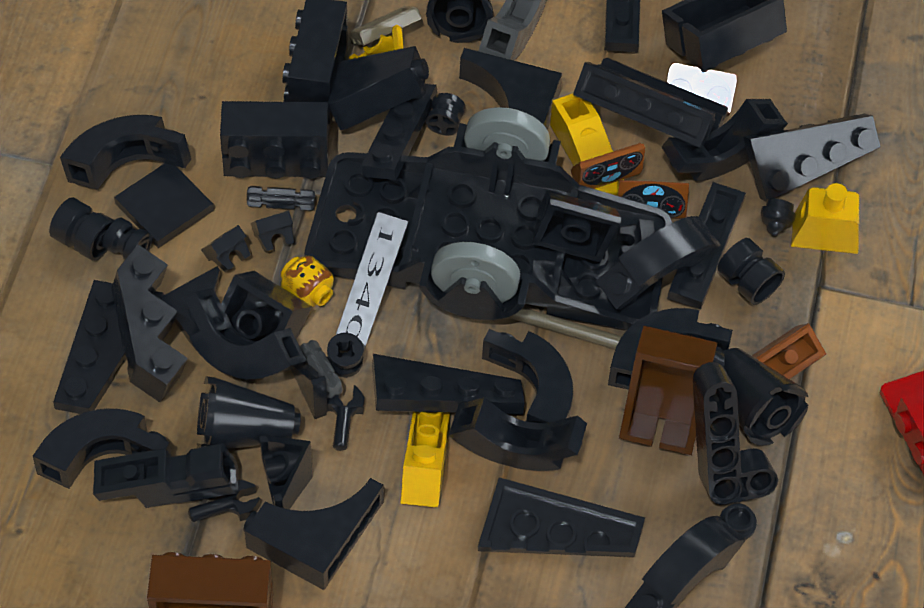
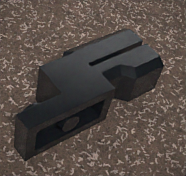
[93,443,238,508]

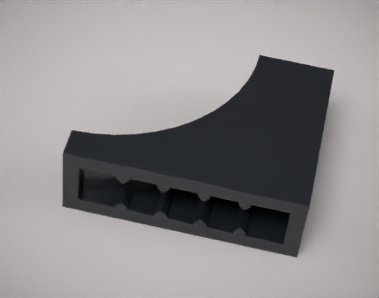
[459,48,562,129]
[243,478,384,590]

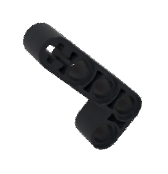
[693,362,778,505]

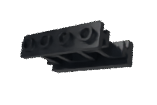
[573,58,728,147]

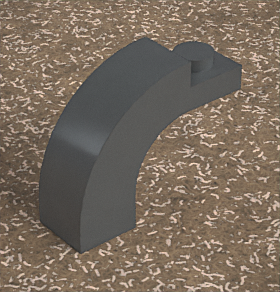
[478,0,547,60]

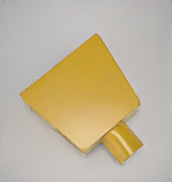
[791,183,860,254]

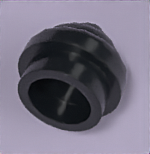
[760,198,796,236]

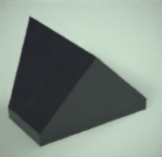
[259,435,312,509]

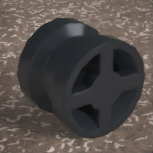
[426,93,466,136]
[327,333,364,378]

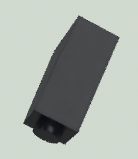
[328,46,429,130]

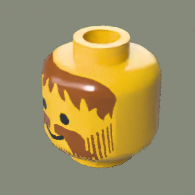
[280,256,334,307]

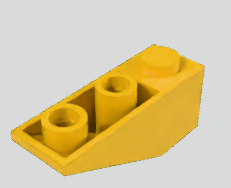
[550,93,624,195]
[401,412,450,508]

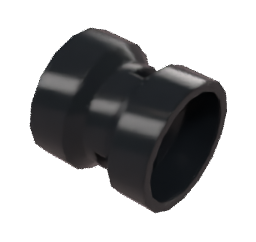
[103,217,153,260]

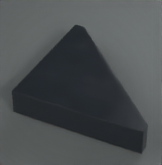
[160,266,221,351]
[291,362,328,419]

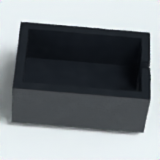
[282,0,348,124]
[662,0,787,72]
[220,101,329,179]

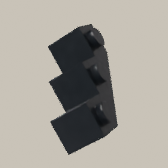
[111,245,188,402]

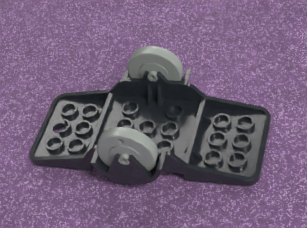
[304,107,672,330]

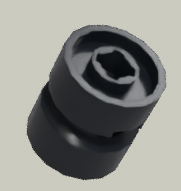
[49,197,114,261]
[717,238,785,305]

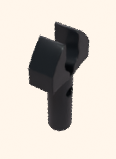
[327,385,364,451]
[188,480,261,522]

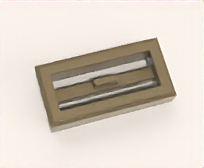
[348,6,422,45]

